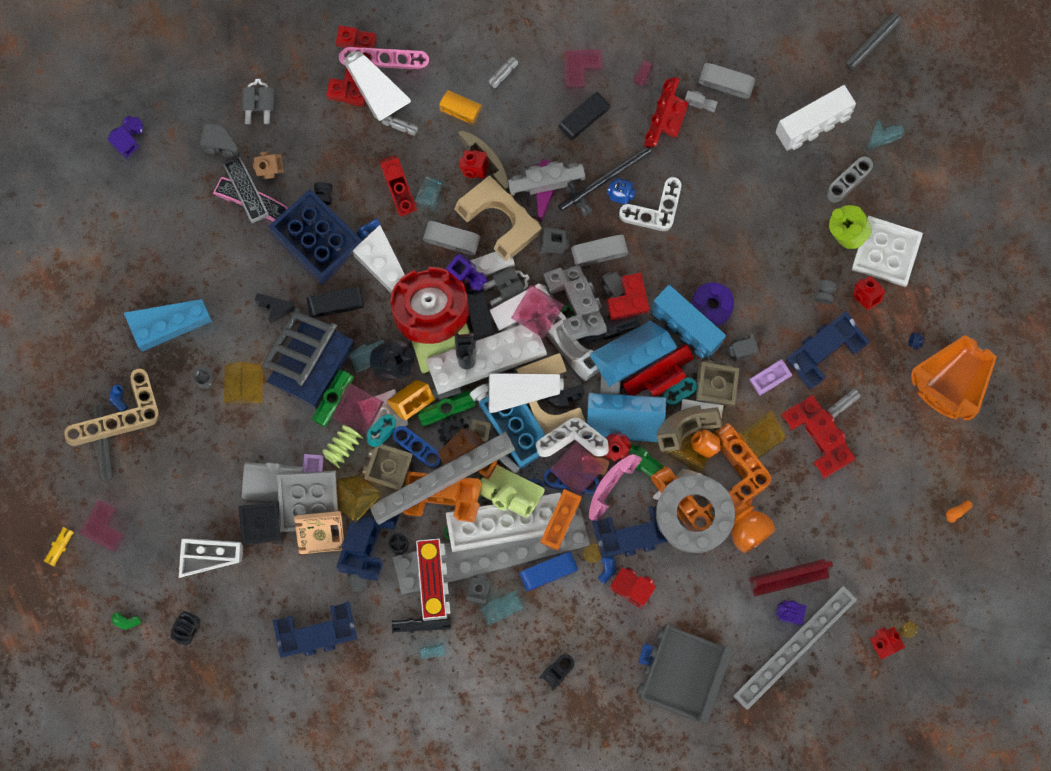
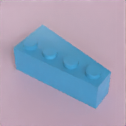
[124,299,212,352]

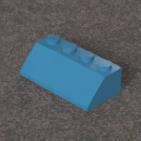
[590,321,677,387]
[586,393,666,442]
[479,396,545,470]

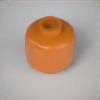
[691,429,721,458]

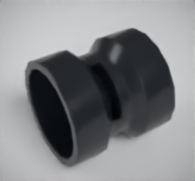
[314,182,333,205]
[388,533,409,555]

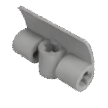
[242,462,303,502]

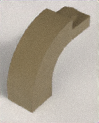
[656,405,722,452]

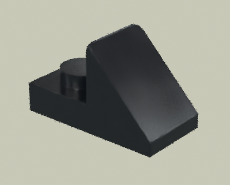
[255,293,295,323]

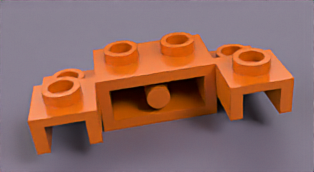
[403,471,482,522]

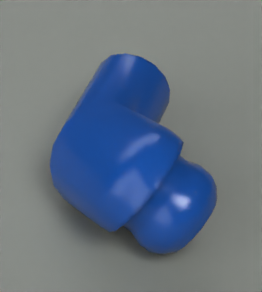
[357,218,381,240]
[109,384,128,412]
[598,557,616,584]

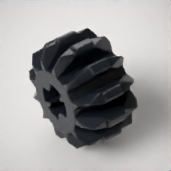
[437,416,469,446]
[171,611,200,646]

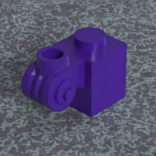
[107,115,144,159]
[446,254,488,291]
[775,600,807,626]

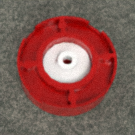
[390,267,469,344]

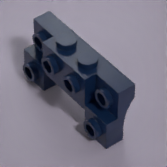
[786,311,870,391]
[336,499,400,581]
[592,506,668,559]
[272,601,358,659]

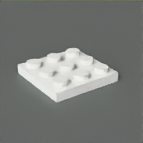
[851,216,923,287]

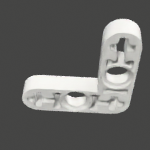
[619,177,681,231]
[536,418,609,457]

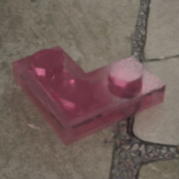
[565,49,603,89]
[79,500,124,552]

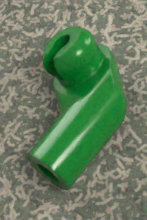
[112,612,141,630]

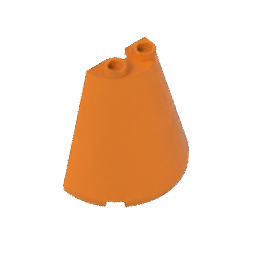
[911,335,997,421]

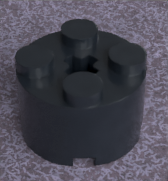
[370,340,415,382]

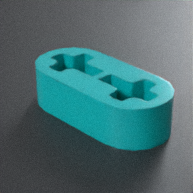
[663,378,697,406]
[366,414,396,447]

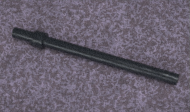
[558,147,652,212]

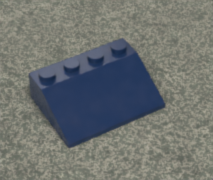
[268,189,362,285]
[267,322,355,410]

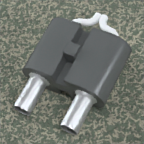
[241,79,274,124]
[483,266,529,307]

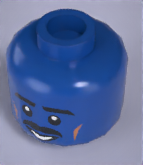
[607,178,636,205]

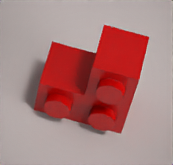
[606,273,650,321]
[609,567,657,610]

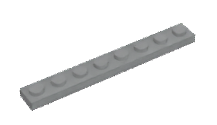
[369,432,515,525]
[733,586,857,710]

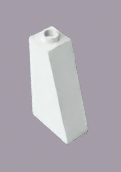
[343,51,411,121]
[489,374,564,413]

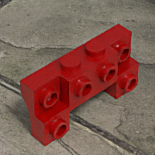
[326,25,377,107]
[780,395,856,480]

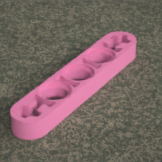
[339,47,429,70]

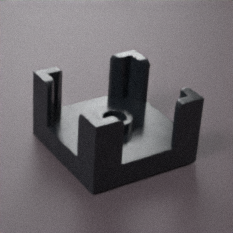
[238,502,283,547]

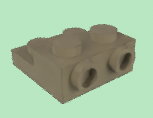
[696,360,739,407]
[362,444,413,491]

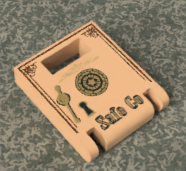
[294,511,345,554]

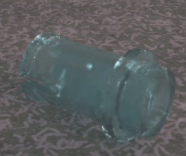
[420,643,445,661]

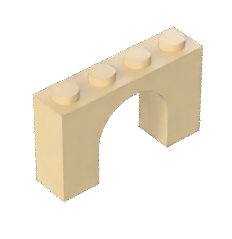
[455,175,542,262]
[515,353,586,435]

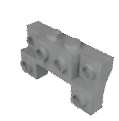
[508,162,586,196]
[543,265,607,342]

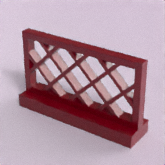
[749,559,833,597]

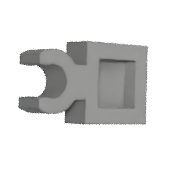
[685,91,718,113]

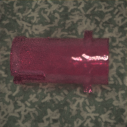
[634,61,653,86]

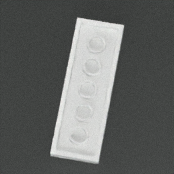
[426,321,547,395]
[446,493,568,552]

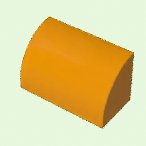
[439,90,483,125]
[387,380,435,420]

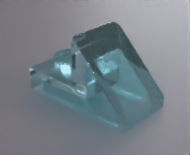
[866,119,905,151]
[415,177,443,210]
[348,340,385,373]
[480,591,524,626]

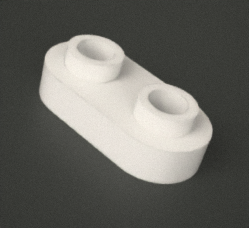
[470,383,489,402]

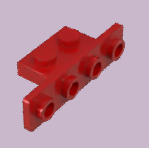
[644,77,689,147]
[622,344,693,397]

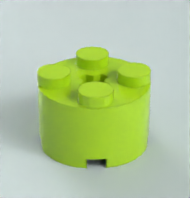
[829,205,872,249]

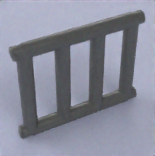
[261,308,337,386]

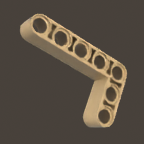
[65,369,158,446]

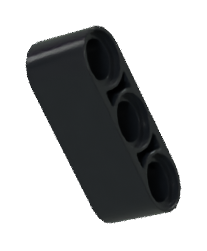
[558,92,611,140]
[306,287,364,318]
[466,288,494,341]

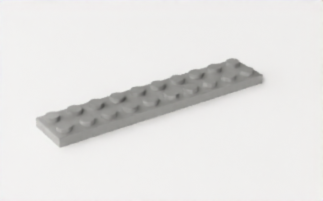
[392,508,590,596]

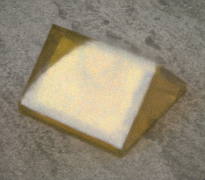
[224,361,263,403]
[739,411,786,459]
[667,434,710,473]
[336,475,382,523]

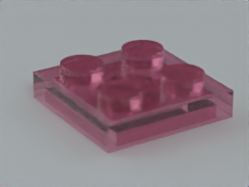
[511,285,564,338]
[332,384,384,436]
[550,441,605,496]

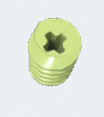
[322,425,363,469]

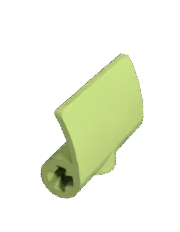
[411,323,470,373]
[479,465,545,518]

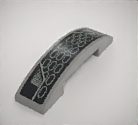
[223,157,269,224]

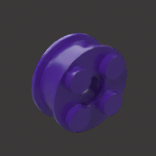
[692,282,734,327]

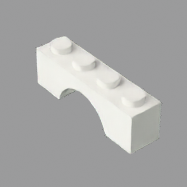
[537,305,599,382]

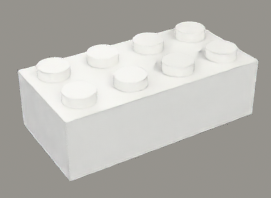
[775,85,856,151]

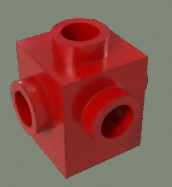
[459,150,490,179]
[853,276,885,311]
[605,431,631,462]
[870,627,905,660]

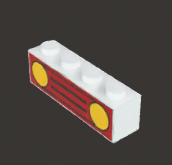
[416,539,450,621]

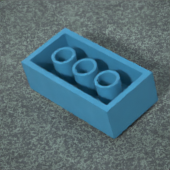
[651,285,726,360]

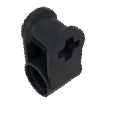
[455,331,476,370]
[539,654,575,691]

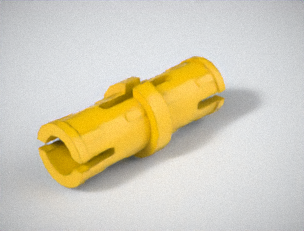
[44,527,74,567]

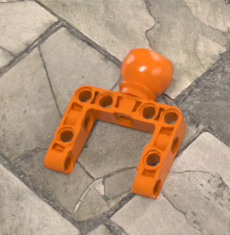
[651,423,776,554]

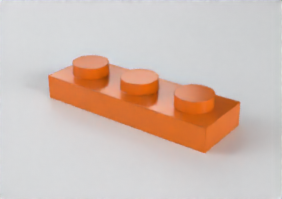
[540,489,582,551]

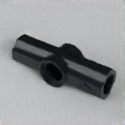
[582,316,639,344]

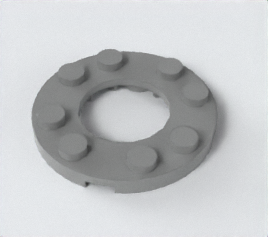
[656,475,735,553]

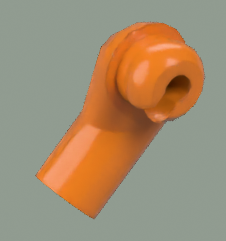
[946,500,973,523]

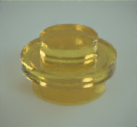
[583,544,601,563]
[900,621,919,639]

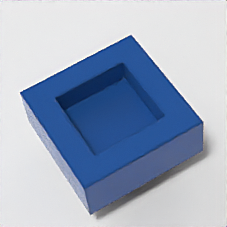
[638,644,653,665]

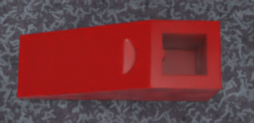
[379,154,417,217]

